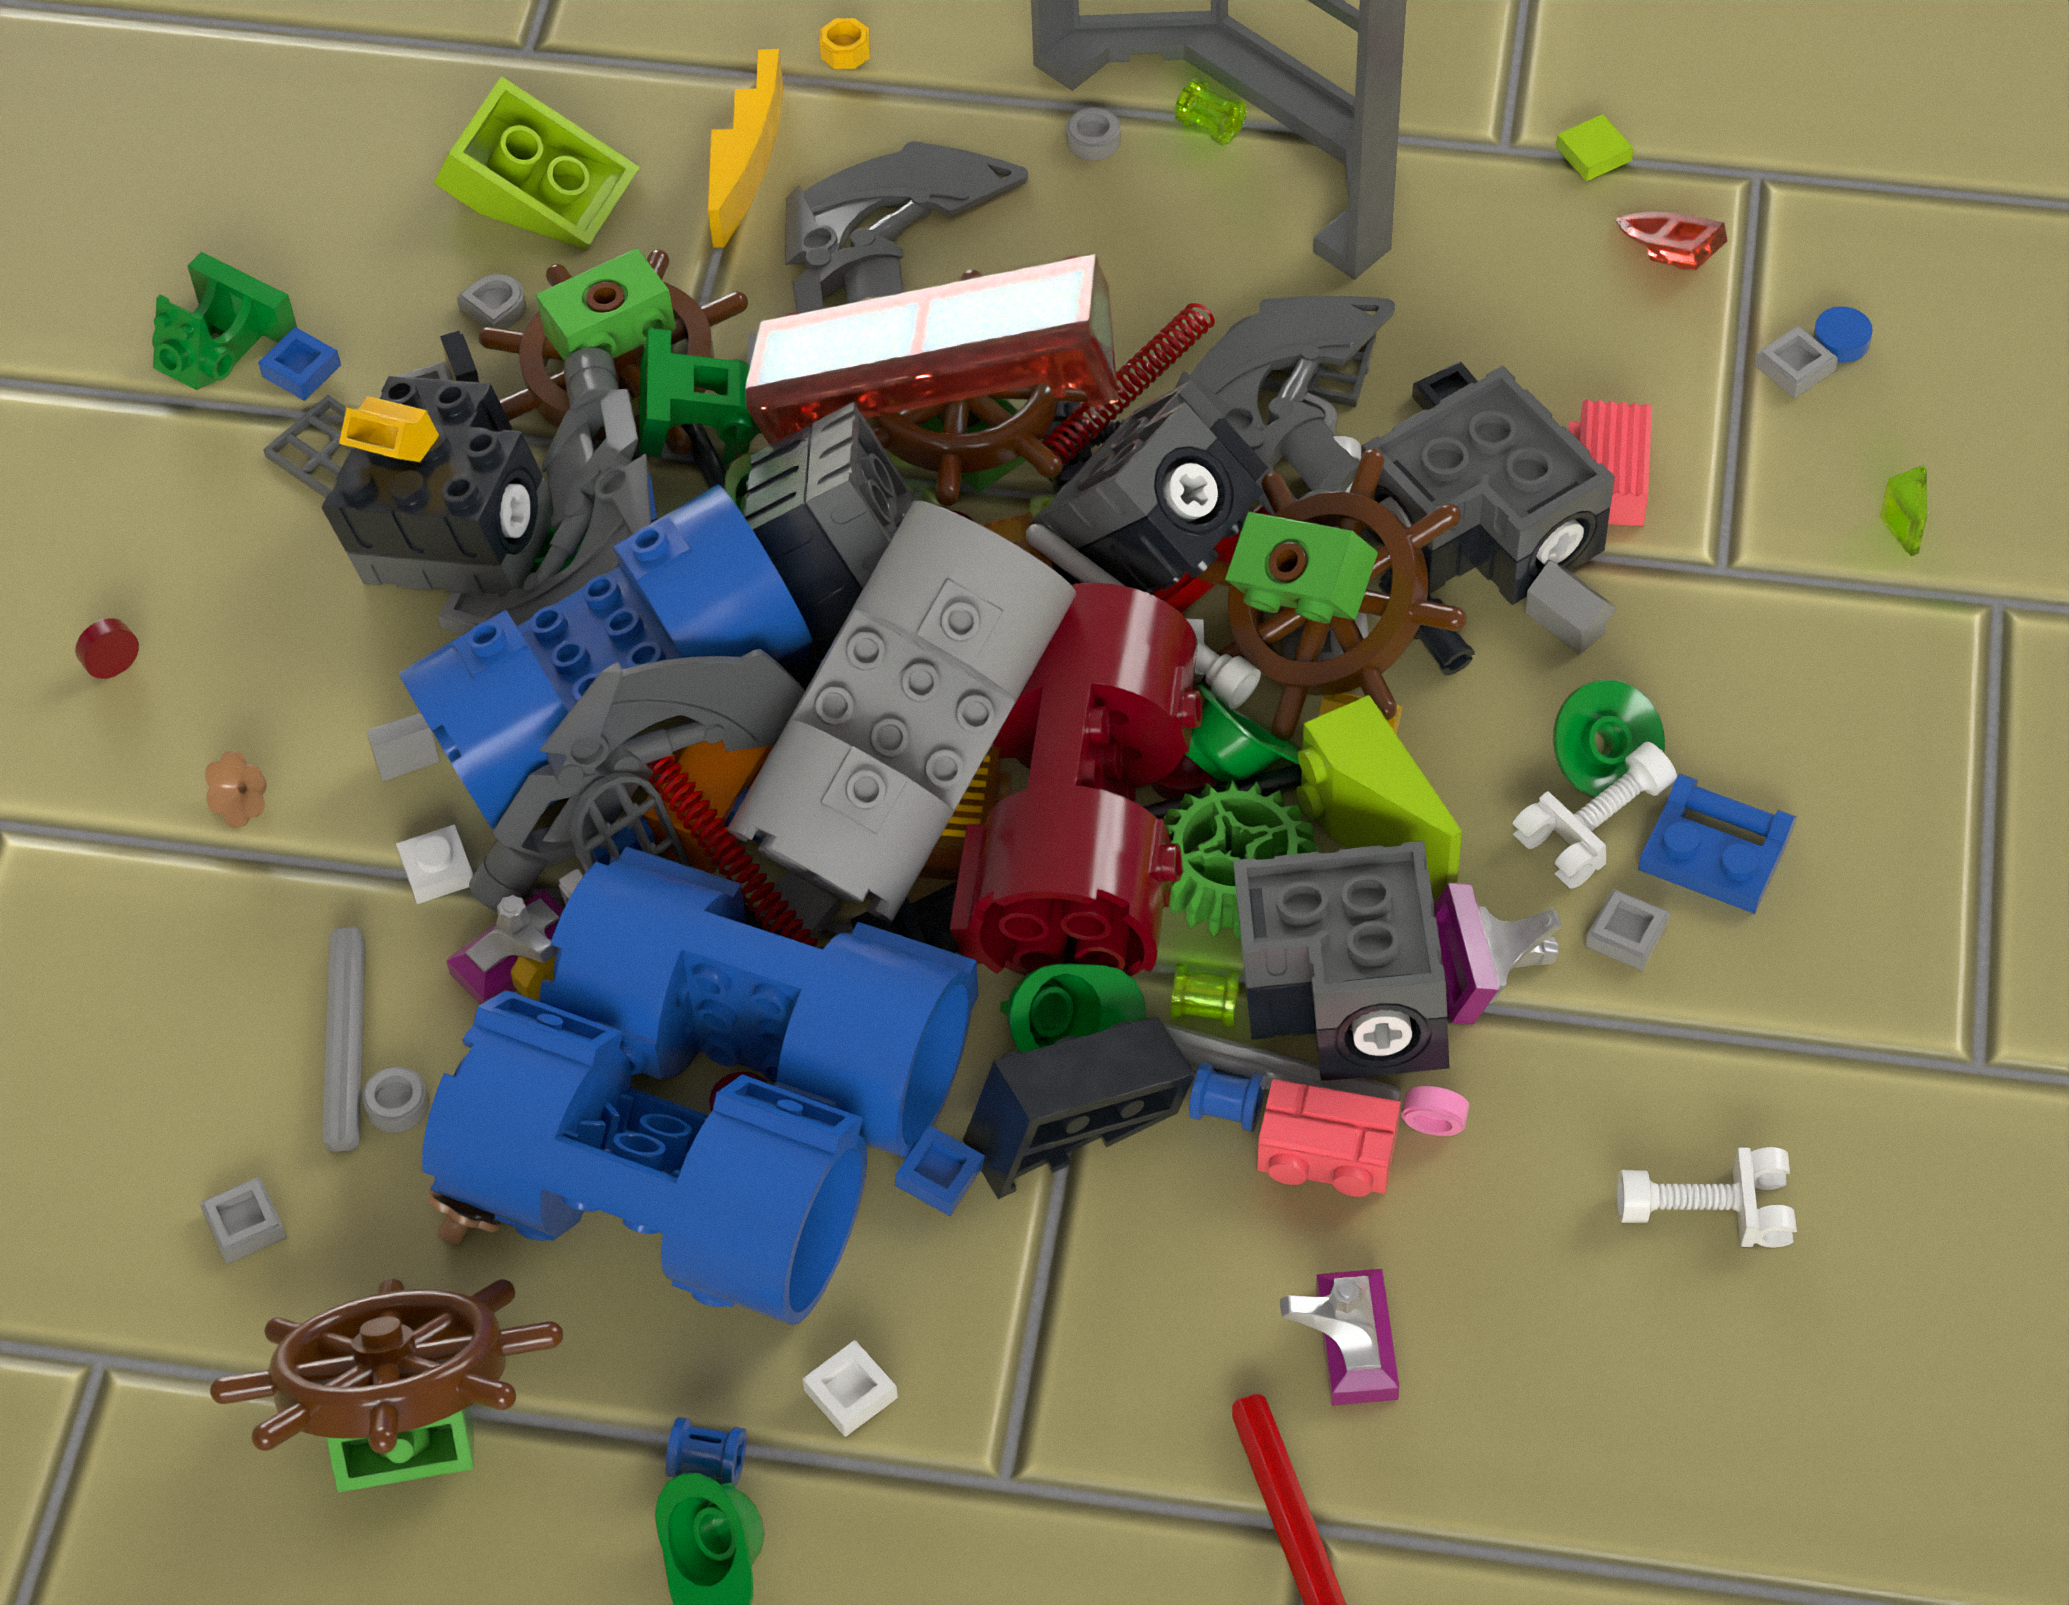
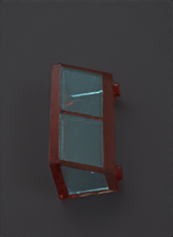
[746,254,1118,446]

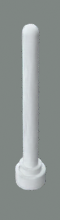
[1025,524,1261,709]

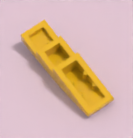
[708,49,784,248]

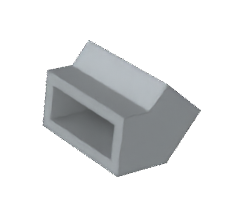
[1525,560,1617,655]

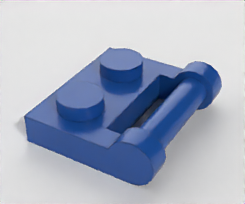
[1638,773,1797,914]

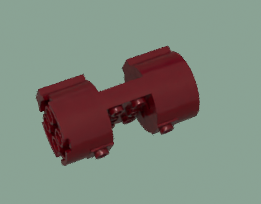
[950,583,1202,977]

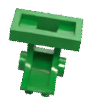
[152,252,297,390]
[638,328,775,465]

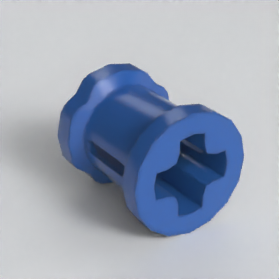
[1189,1062,1266,1132]
[666,1417,747,1486]

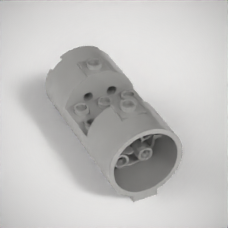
[727,501,1077,923]

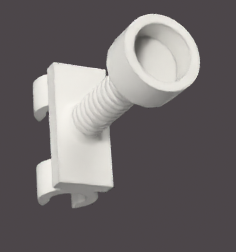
[1512,742,1677,889]
[1617,1147,1797,1248]

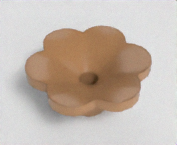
[205,751,267,828]
[428,1184,501,1246]

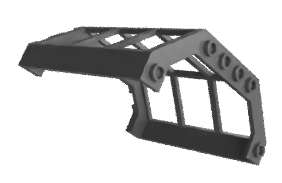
[1031,0,1407,280]

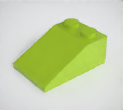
[433,76,640,250]
[1297,695,1462,900]

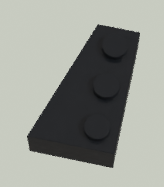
[963,1016,1195,1199]

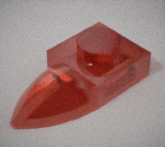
[1615,212,1728,270]

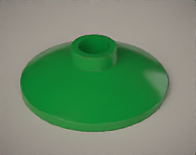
[1553,679,1665,799]

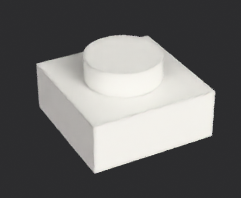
[396,824,473,904]
[802,1340,898,1437]

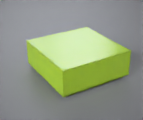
[1556,114,1634,182]

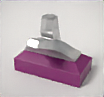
[1434,883,1561,1024]
[446,889,564,1005]
[1280,1269,1399,1406]

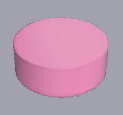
[1401,1086,1469,1136]

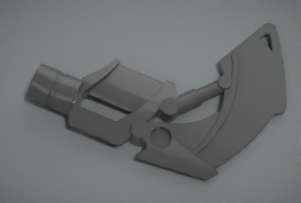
[785,141,1028,394]
[1175,296,1395,542]
[486,347,651,627]
[469,649,805,912]

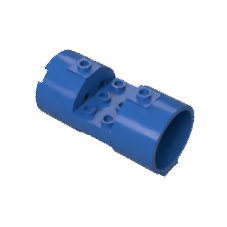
[398,484,812,830]
[540,846,979,1158]
[422,990,867,1325]

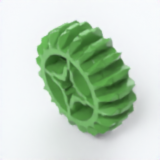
[1164,779,1319,940]

